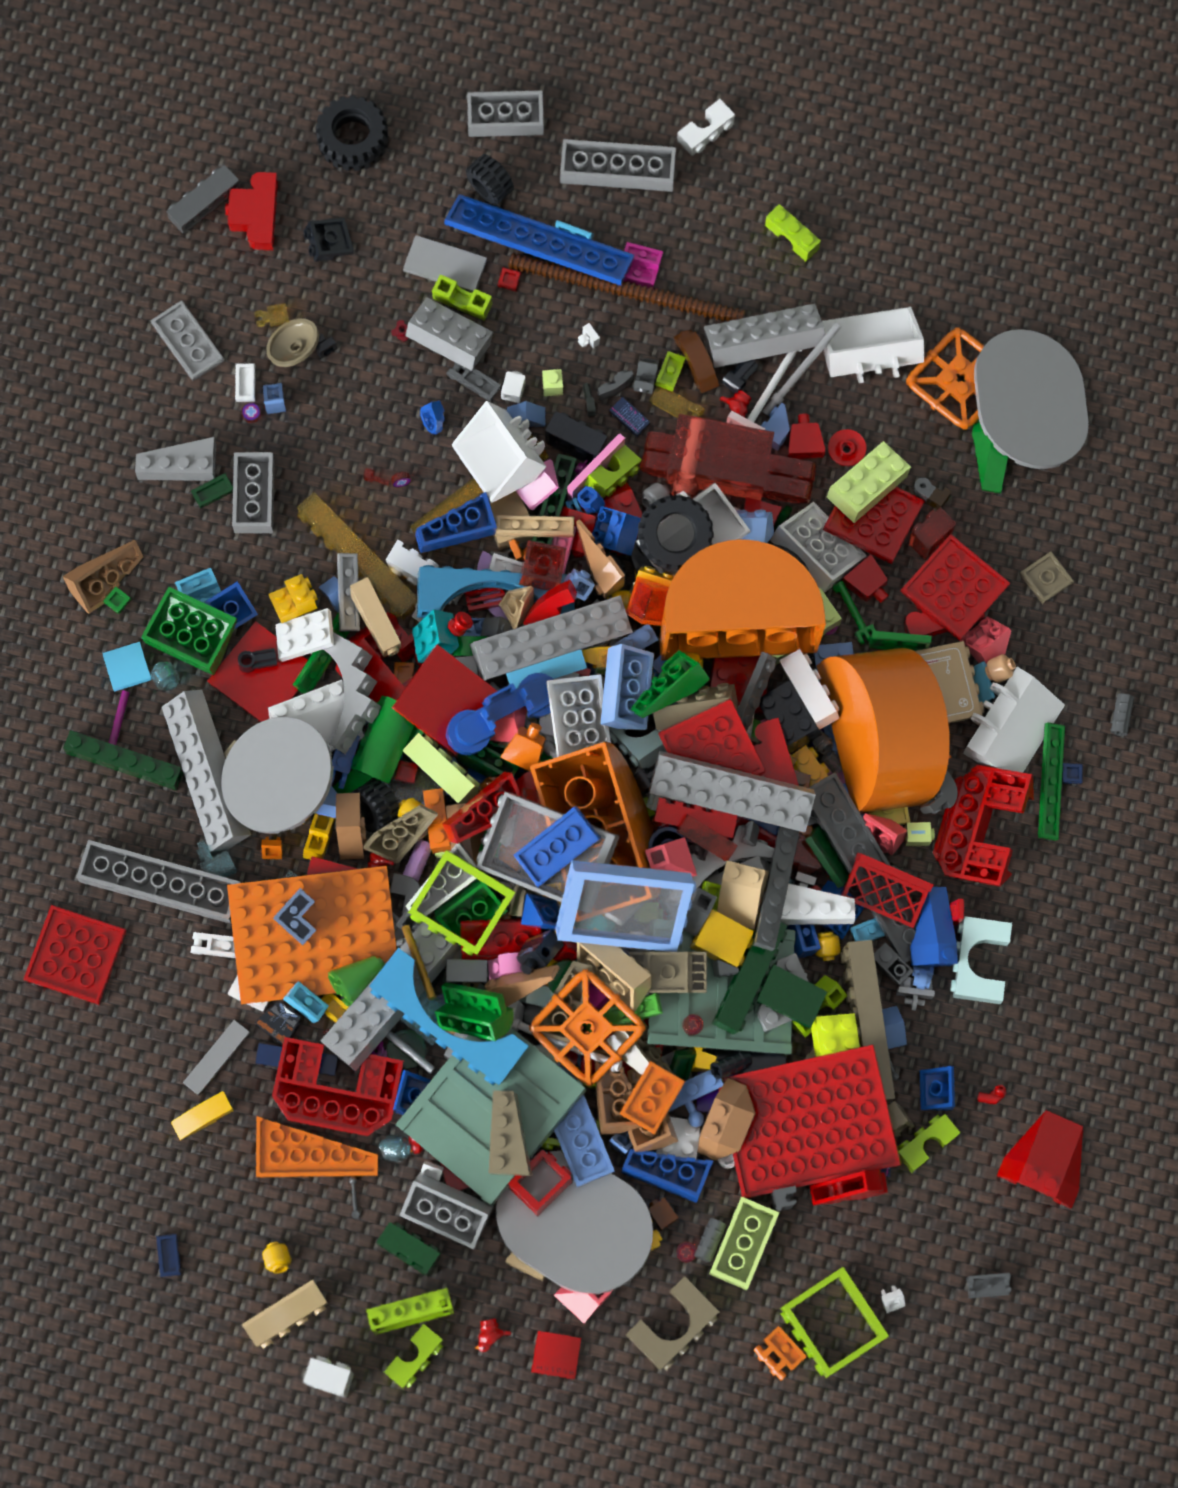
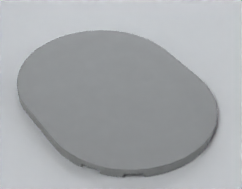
[974,330,1089,469]
[496,1151,653,1294]

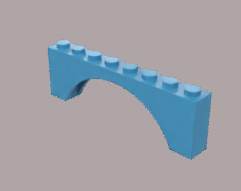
[417,565,575,618]
[369,947,528,1086]

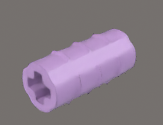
[403,840,431,882]

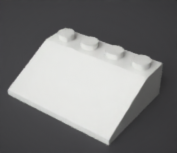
[770,502,867,593]
[546,674,611,757]
[268,680,364,752]

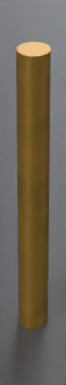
[402,925,436,1000]

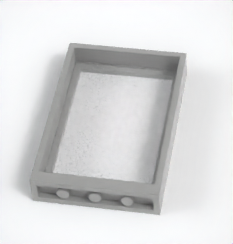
[476,792,620,912]

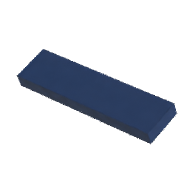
[255,1043,338,1076]

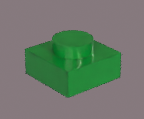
[103,587,131,614]

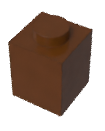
[648,1198,678,1231]

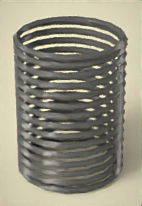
[822,750,842,774]

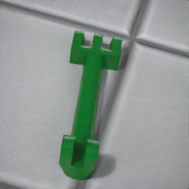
[833,581,876,645]

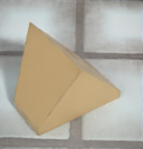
[499,586,534,629]

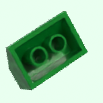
[434,879,508,948]

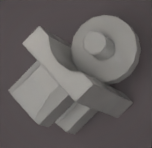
[896,977,935,1011]

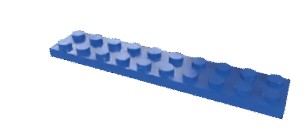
[445,194,635,286]

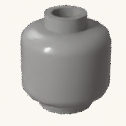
[642,483,670,509]

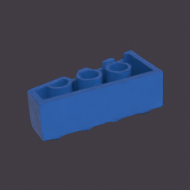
[415,492,497,553]
[621,1149,713,1203]

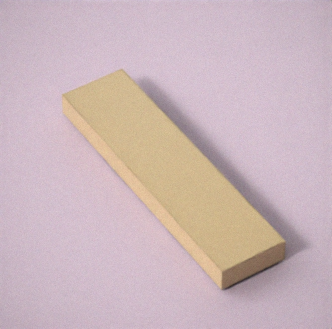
[496,515,574,538]

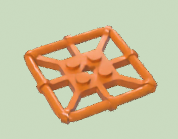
[906,327,984,430]
[529,969,646,1086]

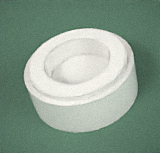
[718,1154,735,1169]

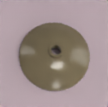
[266,318,319,367]

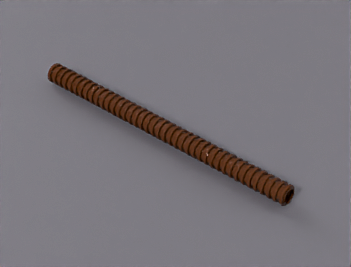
[508,252,745,322]

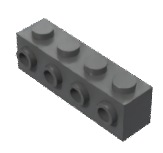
[167,165,241,234]

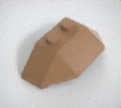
[698,1078,756,1160]

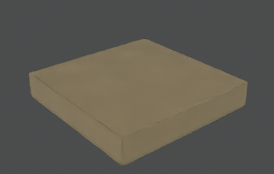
[1020,551,1074,604]

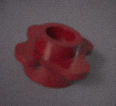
[391,320,408,342]

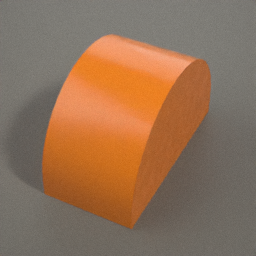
[660,540,826,660]
[816,648,950,814]
[530,742,661,921]

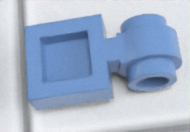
[912,966,934,990]

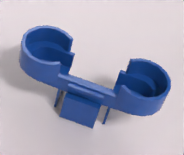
[446,673,554,756]

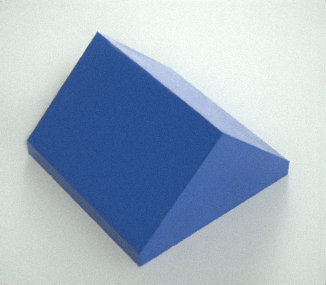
[204,581,258,629]
[521,893,560,931]
[920,1066,955,1111]
[393,1070,431,1115]

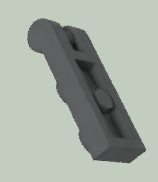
[446,362,501,402]

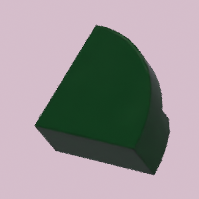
[774,505,792,529]

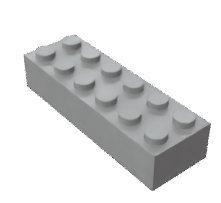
[560,139,676,191]
[704,304,825,368]

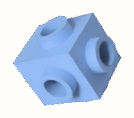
[564,569,595,601]

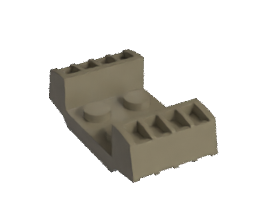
[629,952,707,993]

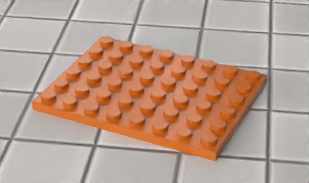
[227,866,397,1005]

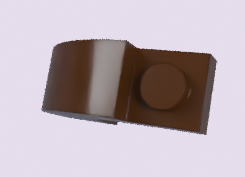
[673,329,719,393]

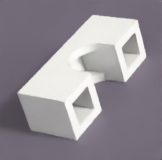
[677,99,735,156]

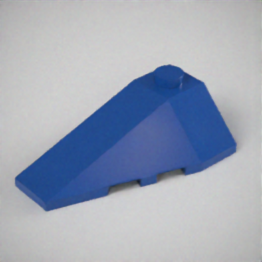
[910,887,958,966]

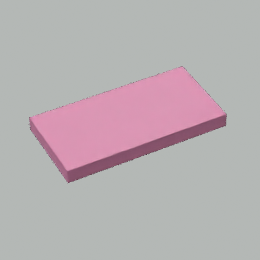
[567,434,625,501]

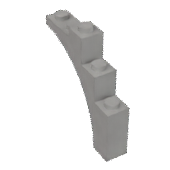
[323,632,381,754]
[666,825,774,906]

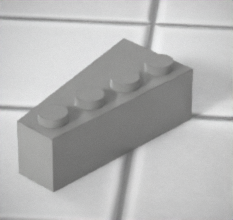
[135,437,216,481]

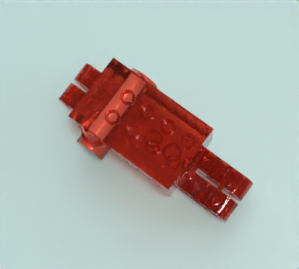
[640,414,817,504]

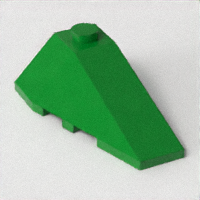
[972,419,1008,494]

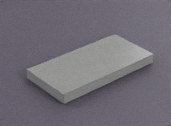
[403,235,487,292]
[150,300,225,381]

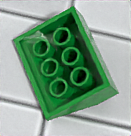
[141,587,237,676]

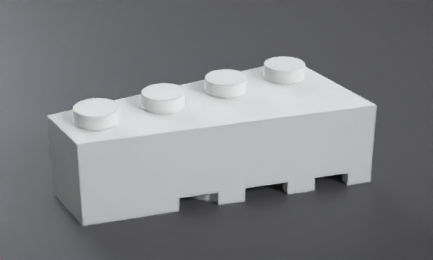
[386,540,462,605]
[779,649,840,730]
[406,843,481,916]
[781,884,855,925]

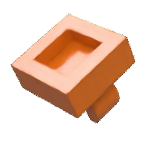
[261,837,283,859]

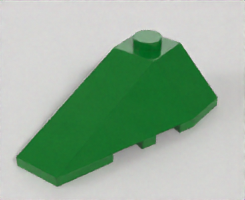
[631,650,710,718]

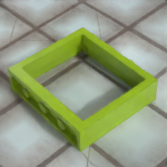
[408,850,516,956]
[780,1267,889,1378]
[366,1288,454,1335]

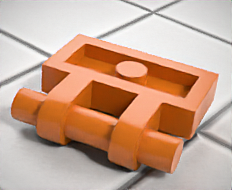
[753,1326,807,1380]

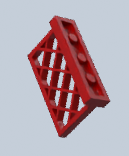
[841,853,933,928]

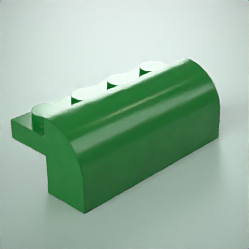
[351,696,414,784]
[435,982,514,1041]

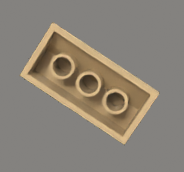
[577,927,651,1012]
[242,1280,328,1349]

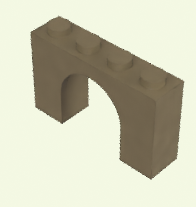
[626,1276,719,1371]

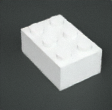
[303,1356,354,1398]

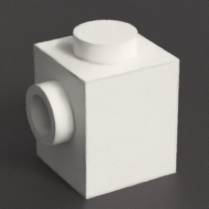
[501,371,525,403]

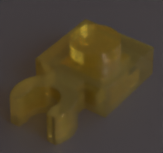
[254,303,289,327]

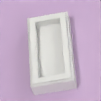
[235,364,256,402]

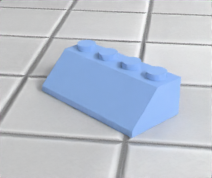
[736,510,774,543]
[601,644,654,730]

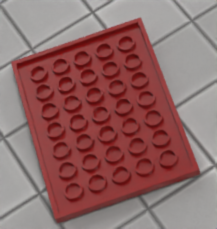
[718,1044,901,1198]

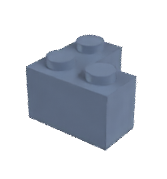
[273,888,317,945]

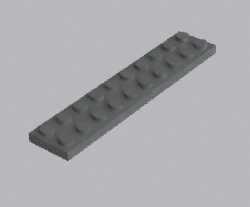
[809,772,920,963]

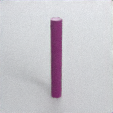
[109,691,129,745]

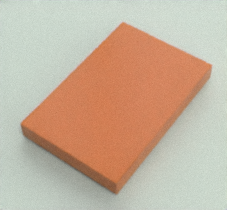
[619,1061,686,1135]

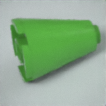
[328,956,385,1007]

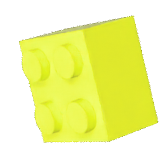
[811,1013,860,1057]

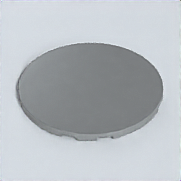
[221,717,334,834]

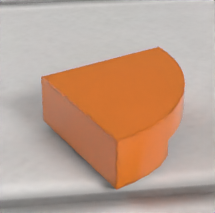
[508,539,528,560]

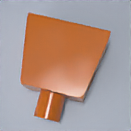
[500,723,546,772]

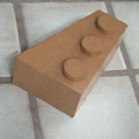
[336,793,368,860]

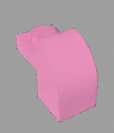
[487,953,522,980]

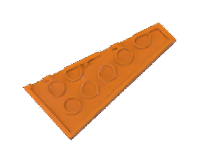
[256,1116,378,1178]

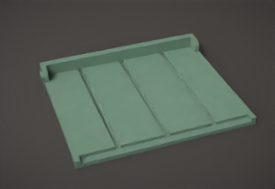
[648,918,795,1055]
[395,1028,587,1206]

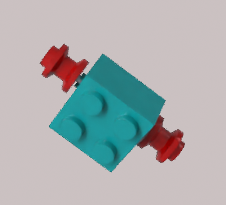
[412,609,473,666]

